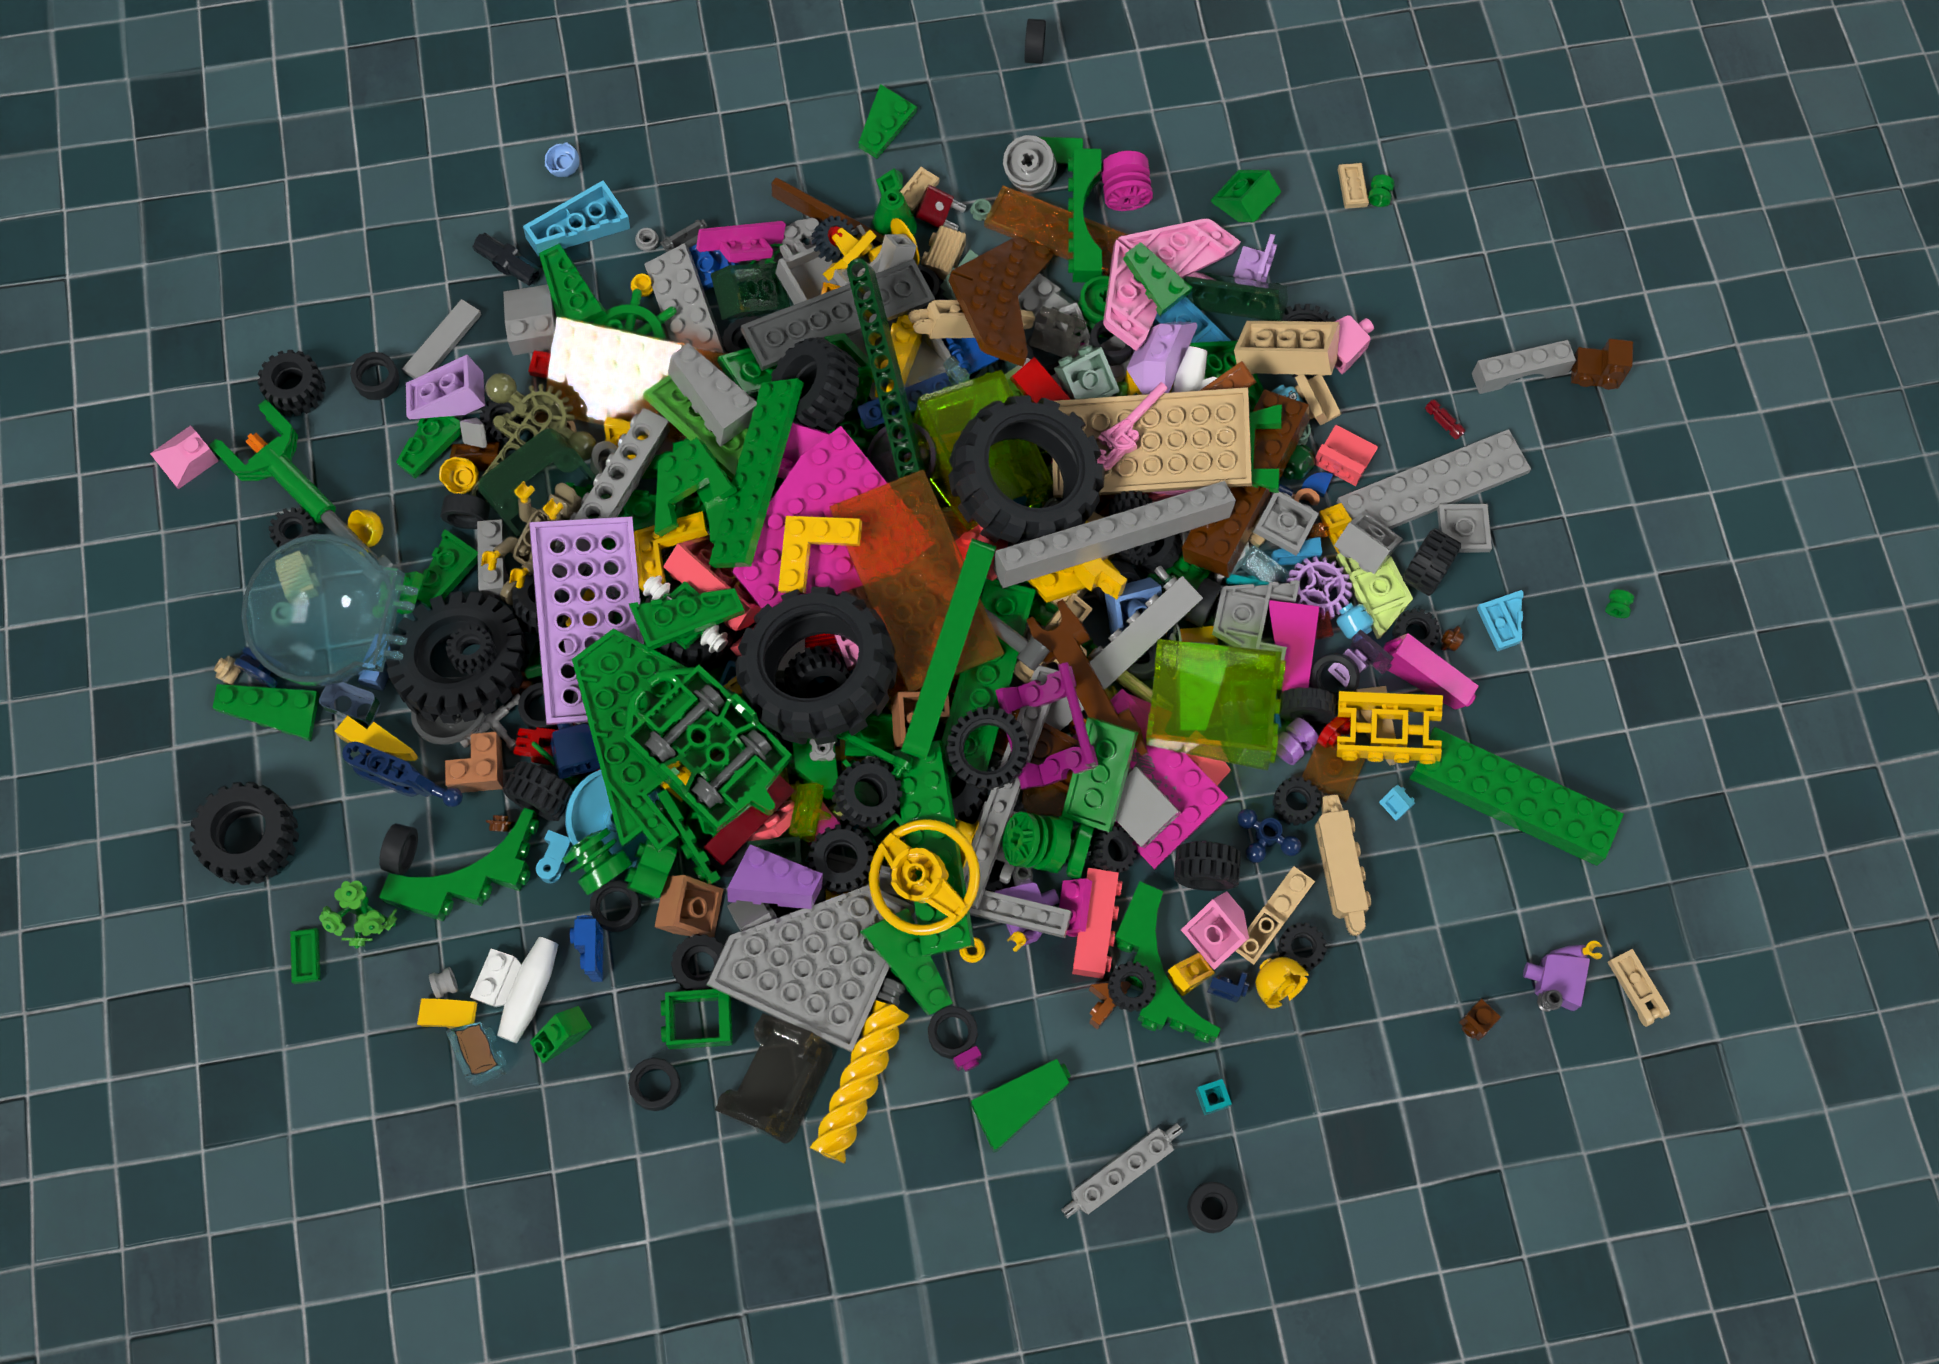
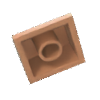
[654,875,724,938]

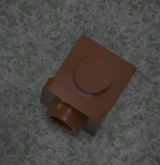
[1459,999,1501,1041]

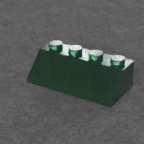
[1186,272,1288,321]

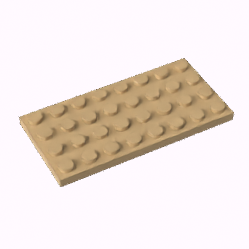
[1052,387,1252,498]

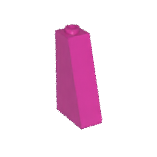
[1269,600,1319,693]
[1375,633,1478,710]

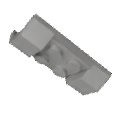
[1018,273,1078,333]

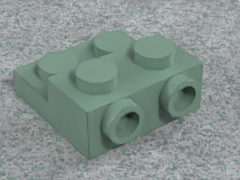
[1054,345,1120,400]

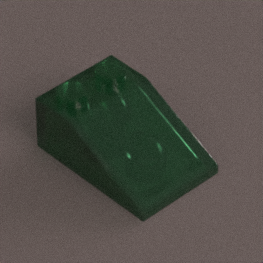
[711,263,790,320]

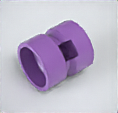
[1271,718,1318,765]

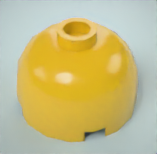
[1255,957,1309,1009]

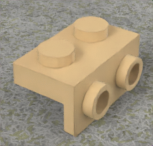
[1295,374,1341,426]

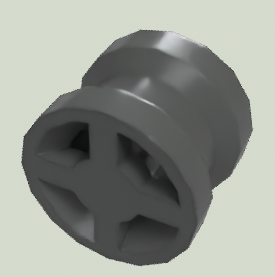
[876,978,906,1008]

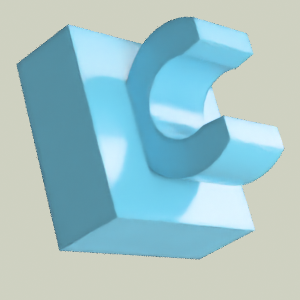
[1379,785,1415,821]

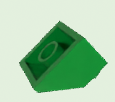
[1211,170,1281,223]

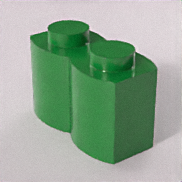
[625,839,677,899]

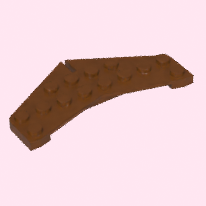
[948,237,1054,367]

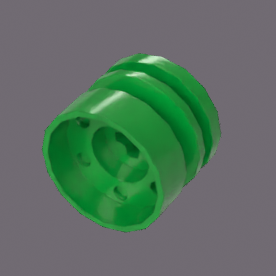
[1003,812,1071,872]
[562,828,633,895]

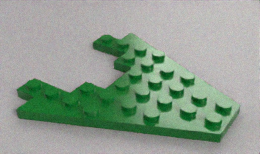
[572,629,772,852]

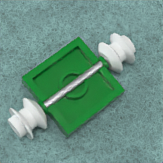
[643,575,728,653]

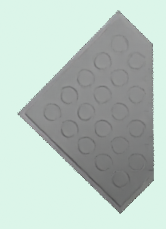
[706,885,915,1052]

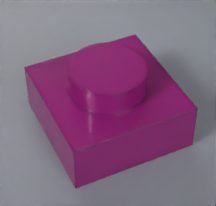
[953,1045,982,1072]

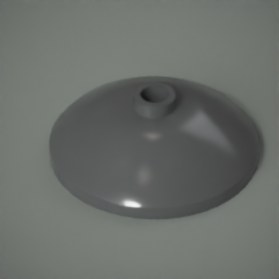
[411,677,486,745]

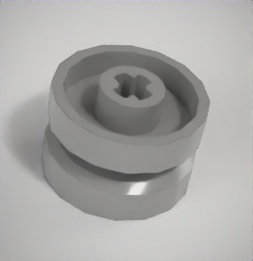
[1003,135,1057,194]

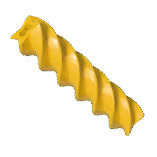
[809,1000,909,1164]

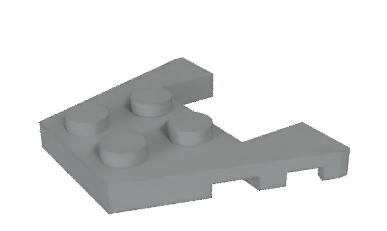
[1212,580,1300,671]

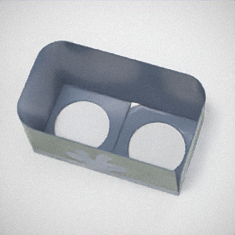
[319,679,381,726]

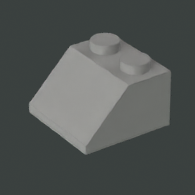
[1334,511,1403,574]

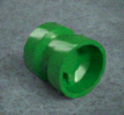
[1368,175,1395,207]

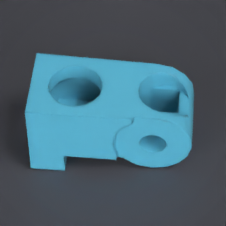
[536,830,573,884]

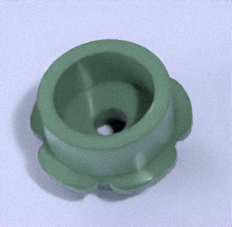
[970,199,993,221]

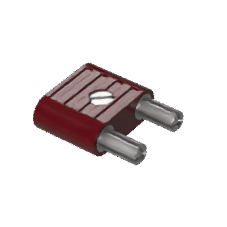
[915,184,966,231]

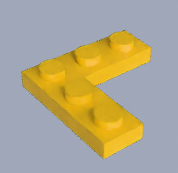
[634,511,708,593]
[778,516,862,594]

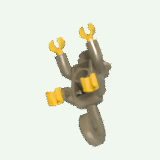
[481,481,582,606]

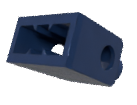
[551,723,601,779]

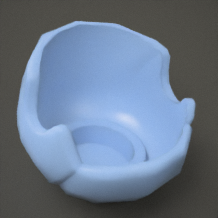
[545,142,580,177]

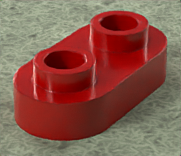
[1317,716,1351,748]

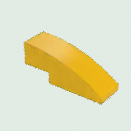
[334,715,418,761]

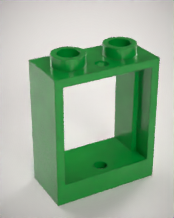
[661,989,733,1050]

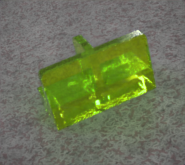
[789,783,831,843]

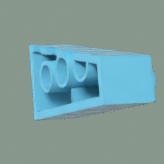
[523,181,630,256]

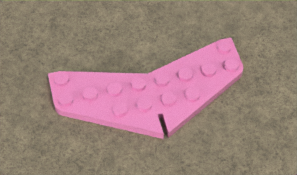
[1103,219,1241,351]

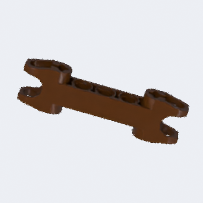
[1027,599,1149,757]

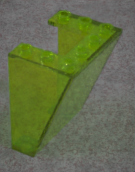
[911,370,1053,530]
[1146,639,1286,770]

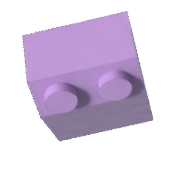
[406,355,485,419]

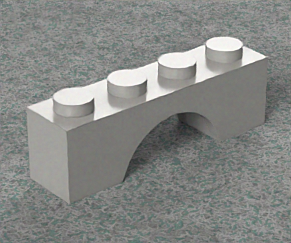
[1472,340,1576,394]

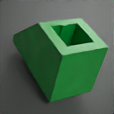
[530,1006,592,1063]

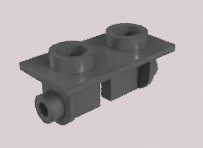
[660,219,707,252]

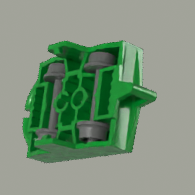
[624,665,792,832]

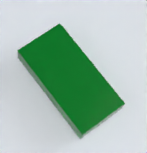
[290,928,321,984]

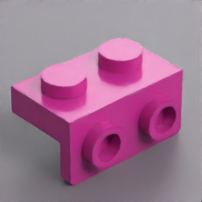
[1059,878,1092,937]

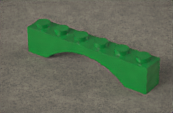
[1068,148,1102,283]

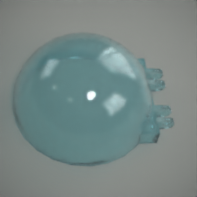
[241,534,418,686]

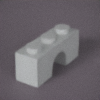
[477,519,509,600]

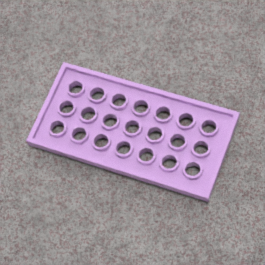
[529,517,644,725]

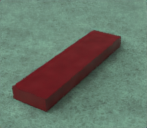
[704,775,795,865]

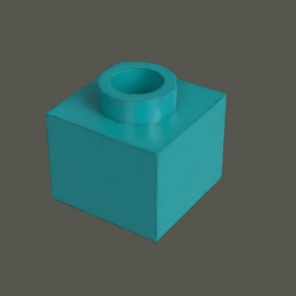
[1195,1079,1232,1116]

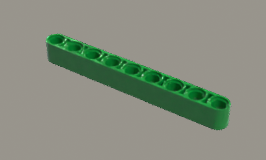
[901,538,996,760]

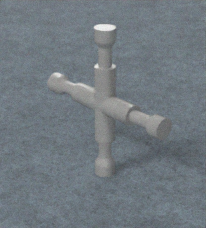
[460,693,520,751]

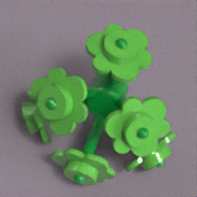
[319,880,397,949]

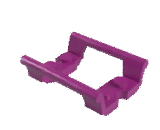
[995,662,1099,789]

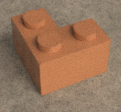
[891,692,950,749]
[445,732,503,793]

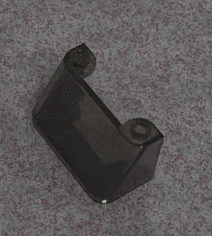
[715,1013,833,1144]

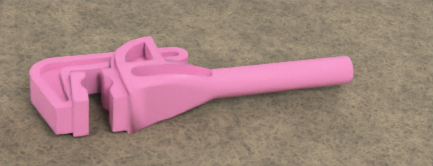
[1097,382,1168,471]

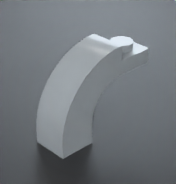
[833,234,917,287]

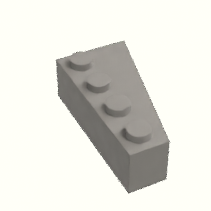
[668,343,757,447]

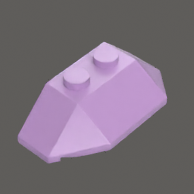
[1127,322,1198,395]

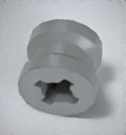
[429,967,458,999]

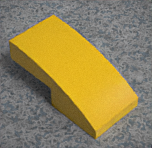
[1319,503,1352,554]
[417,998,478,1029]

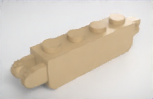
[908,300,1035,339]
[1315,795,1371,936]

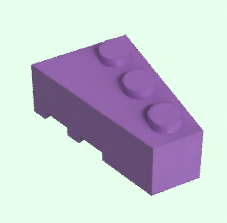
[727,844,823,909]

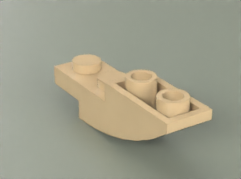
[1236,866,1315,965]

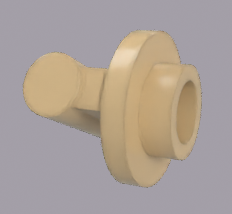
[214,656,241,685]

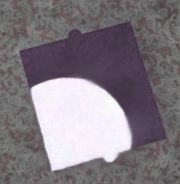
[1350,629,1394,674]

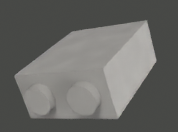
[1115,767,1181,848]

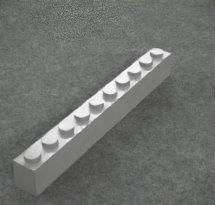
[993,481,1236,588]

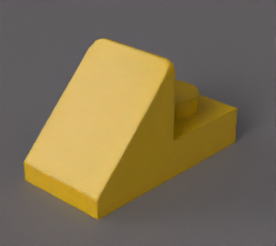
[1168,952,1215,996]

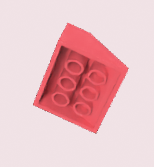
[663,535,761,631]

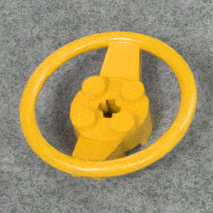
[869,819,980,935]

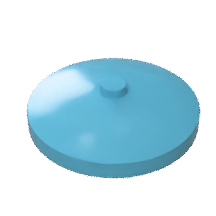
[565,770,662,869]

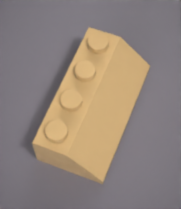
[1234,321,1340,376]

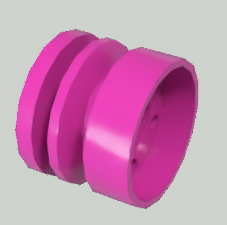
[1101,151,1153,211]

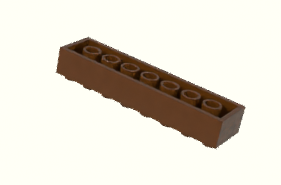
[1182,389,1310,578]

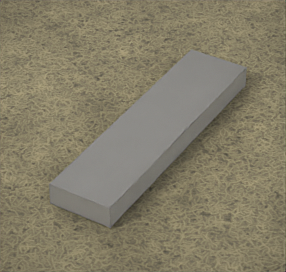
[402,299,482,379]

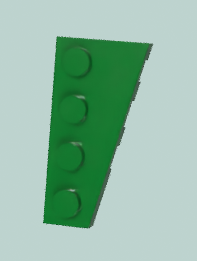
[539,244,606,333]
[212,684,319,742]

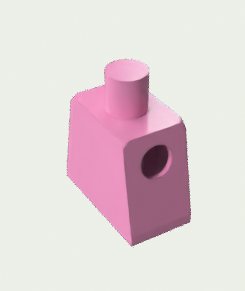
[1335,315,1374,374]

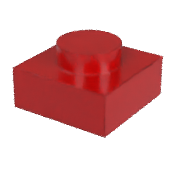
[528,350,559,379]

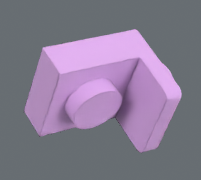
[1328,648,1369,687]

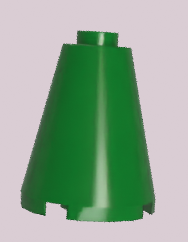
[870,189,917,237]

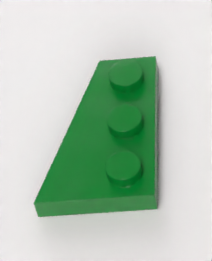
[1123,242,1192,316]
[396,416,462,479]
[417,529,478,610]

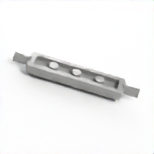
[1061,1123,1183,1219]

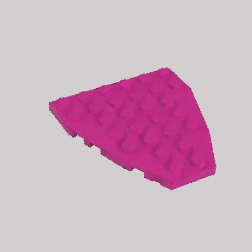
[733,426,935,609]

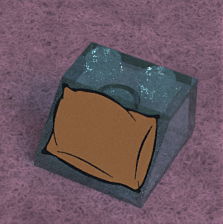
[446,1022,507,1088]

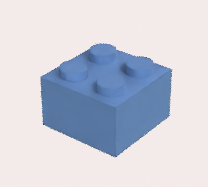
[1105,578,1162,635]

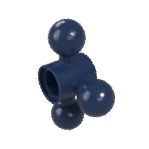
[1237,808,1301,863]

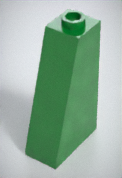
[970,1059,1071,1153]

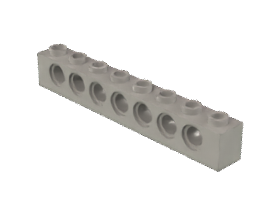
[552,408,670,578]

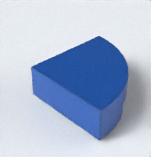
[1301,472,1333,498]

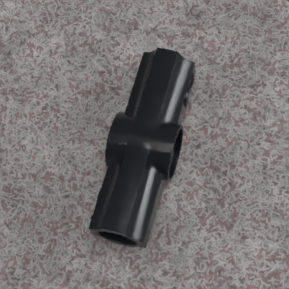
[472,233,541,286]

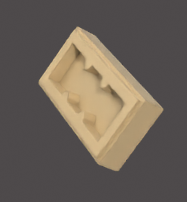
[1338,163,1369,209]
[900,167,940,214]

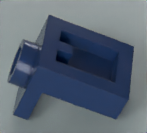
[1207,972,1250,1003]

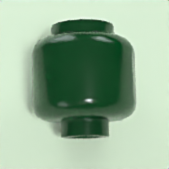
[1282,444,1315,480]

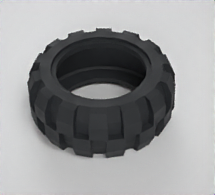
[948,395,1104,547]
[735,587,898,745]

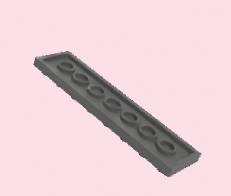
[741,259,935,371]

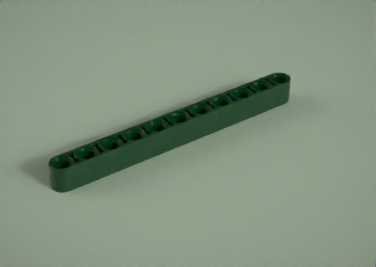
[847,258,934,518]

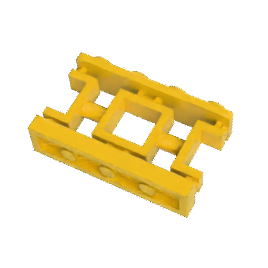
[1337,691,1443,764]

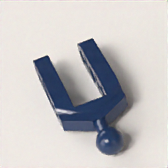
[342,741,463,807]

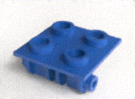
[941,338,999,381]

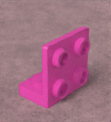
[777,423,830,479]

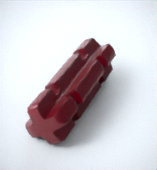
[1425,399,1466,440]

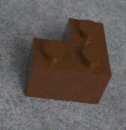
[1571,339,1633,390]

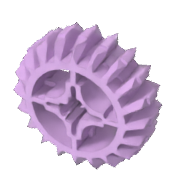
[1285,556,1352,622]

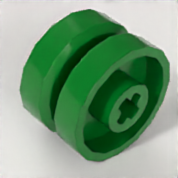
[1078,276,1114,338]
[1049,816,1094,879]

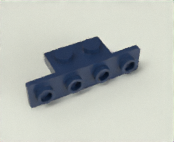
[857,372,954,429]

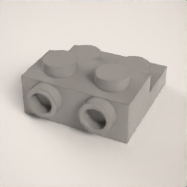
[1253,492,1319,556]

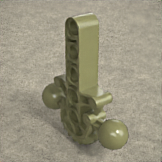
[472,373,597,505]

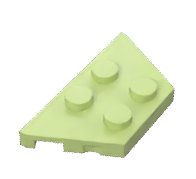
[1336,554,1413,639]

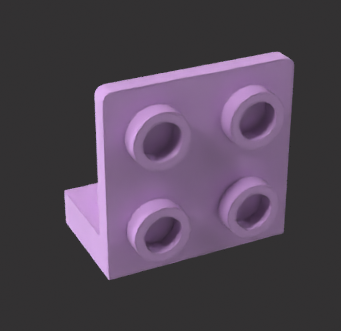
[1229,234,1277,297]

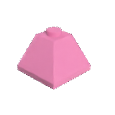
[150,425,219,489]
[1181,891,1249,970]

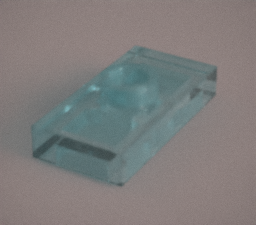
[1239,546,1289,584]

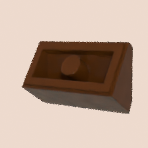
[450,442,501,471]

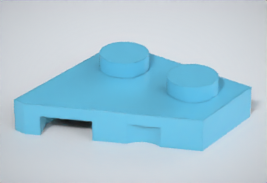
[1477,590,1523,651]

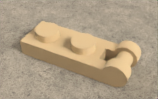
[1608,949,1670,1027]

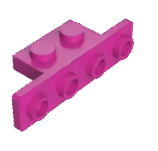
[696,221,786,263]

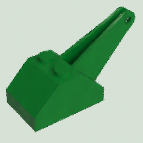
[776,687,839,804]

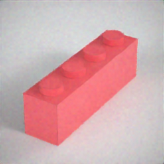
[1072,868,1122,979]

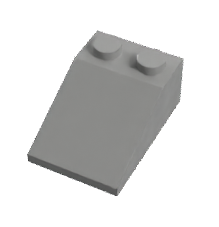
[503,284,560,356]

